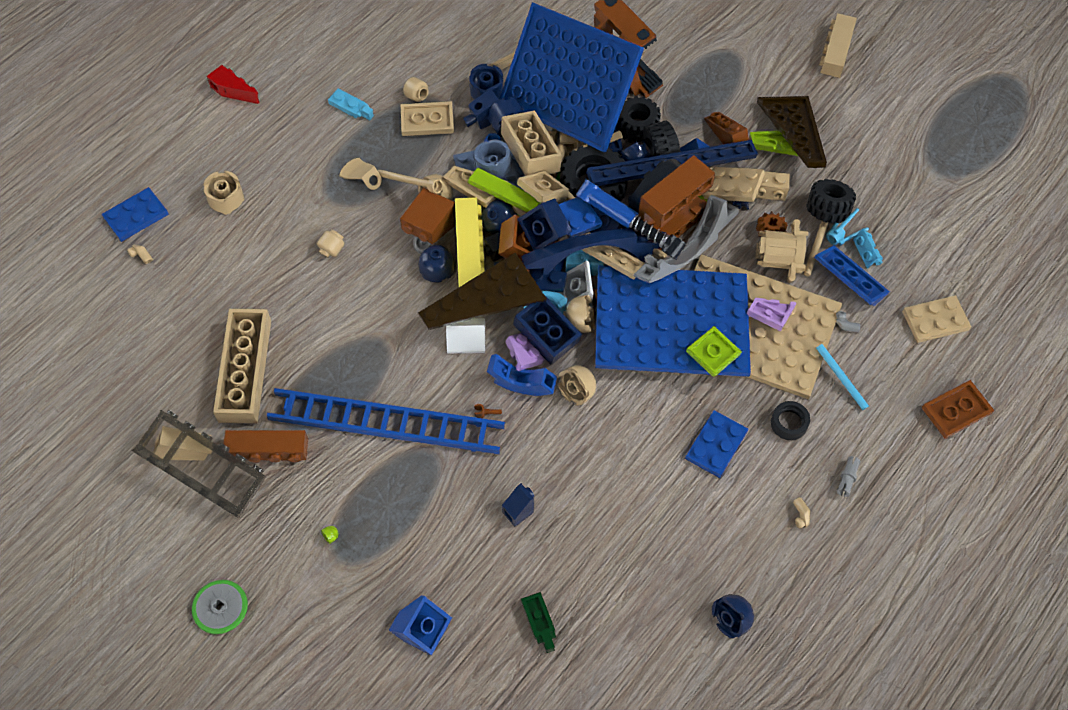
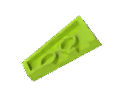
[749,131,798,156]

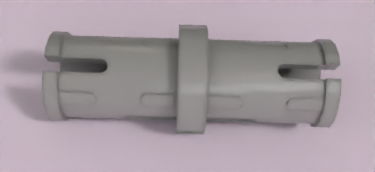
[837,456,861,497]

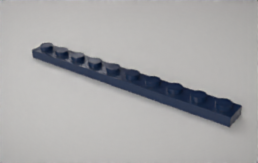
[586,140,758,186]

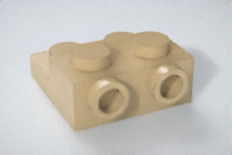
[517,171,569,204]

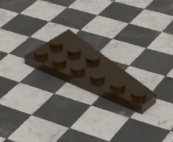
[757,96,827,168]
[418,253,547,330]

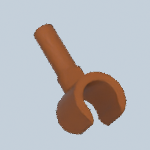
[474,404,502,418]

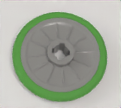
[192,580,248,634]

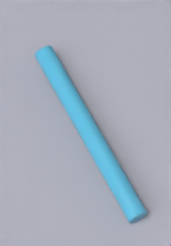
[816,344,869,410]

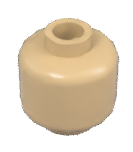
[403,77,429,102]
[317,229,344,258]

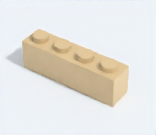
[819,13,857,78]

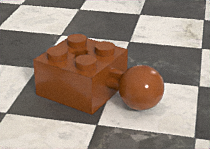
[498,215,534,273]

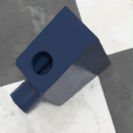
[463,88,499,129]

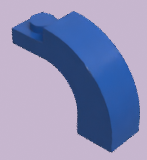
[487,354,557,396]

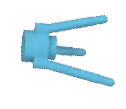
[826,208,869,246]

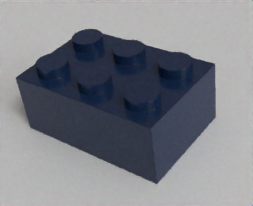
[513,296,582,365]

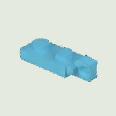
[328,88,374,120]

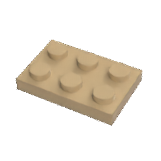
[401,101,454,136]
[702,167,765,202]
[902,295,971,343]

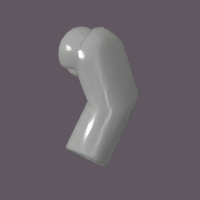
[836,311,860,333]

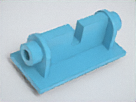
[853,228,883,269]

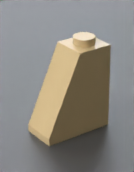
[152,426,213,461]

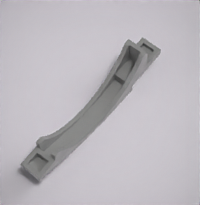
[634,195,739,283]

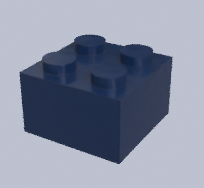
[518,198,572,250]

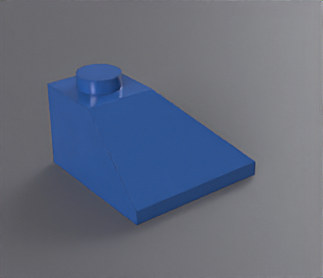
[389,595,452,655]

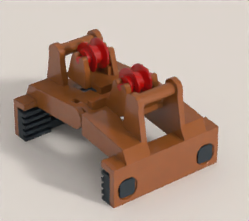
[594,0,663,98]

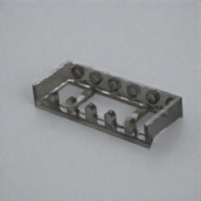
[131,410,266,518]

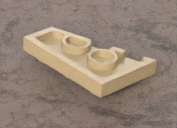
[443,166,508,208]

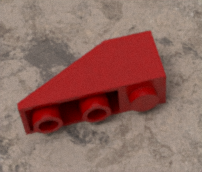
[206,65,260,104]

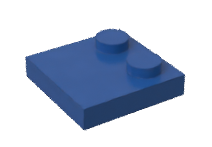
[559,197,602,238]

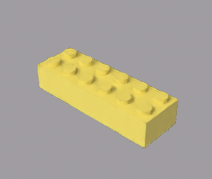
[455,197,485,287]

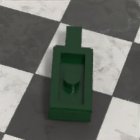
[521,592,556,653]

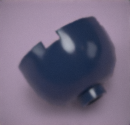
[620,140,651,161]
[480,200,518,235]
[418,245,455,283]
[712,594,754,639]

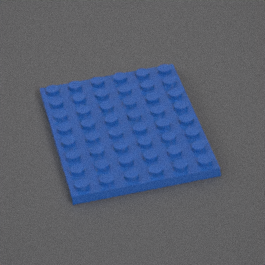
[499,2,644,152]
[595,265,751,377]

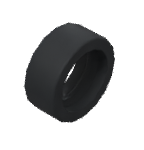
[771,401,810,440]

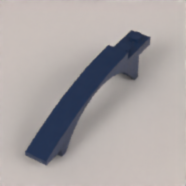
[521,228,668,275]

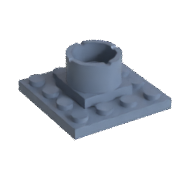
[453,140,525,207]

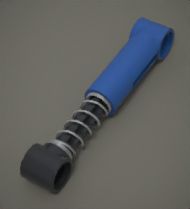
[576,179,687,260]

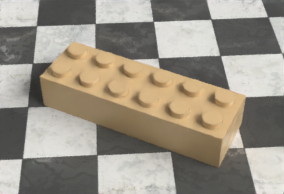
[213,309,271,423]

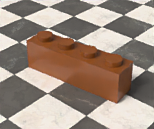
[223,430,308,462]

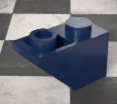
[502,483,535,527]

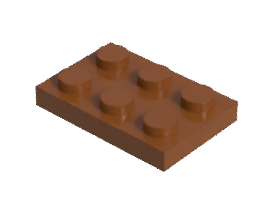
[922,380,995,439]

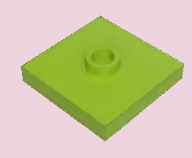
[686,326,742,377]

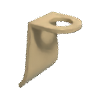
[340,158,382,190]

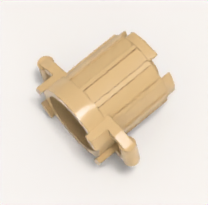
[755,219,808,283]

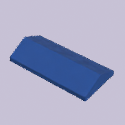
[814,246,890,306]

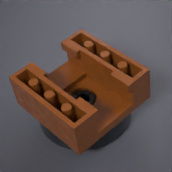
[628,155,715,250]

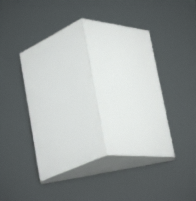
[561,261,593,309]
[446,318,485,354]

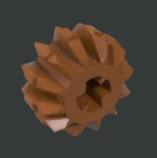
[756,211,788,237]

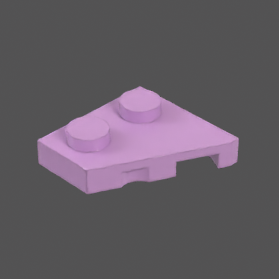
[747,298,796,331]
[505,333,545,371]

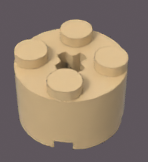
[204,171,244,215]

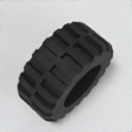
[560,145,628,206]

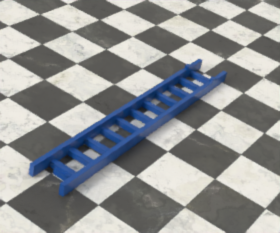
[267,388,505,454]

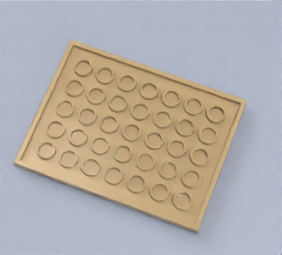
[694,254,842,400]

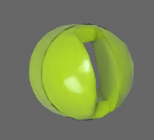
[321,526,339,544]

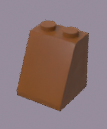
[400,188,456,244]

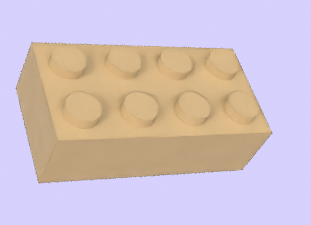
[501,111,562,176]

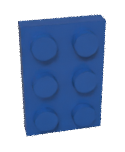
[102,187,169,242]
[685,410,749,478]

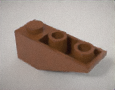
[704,112,749,145]

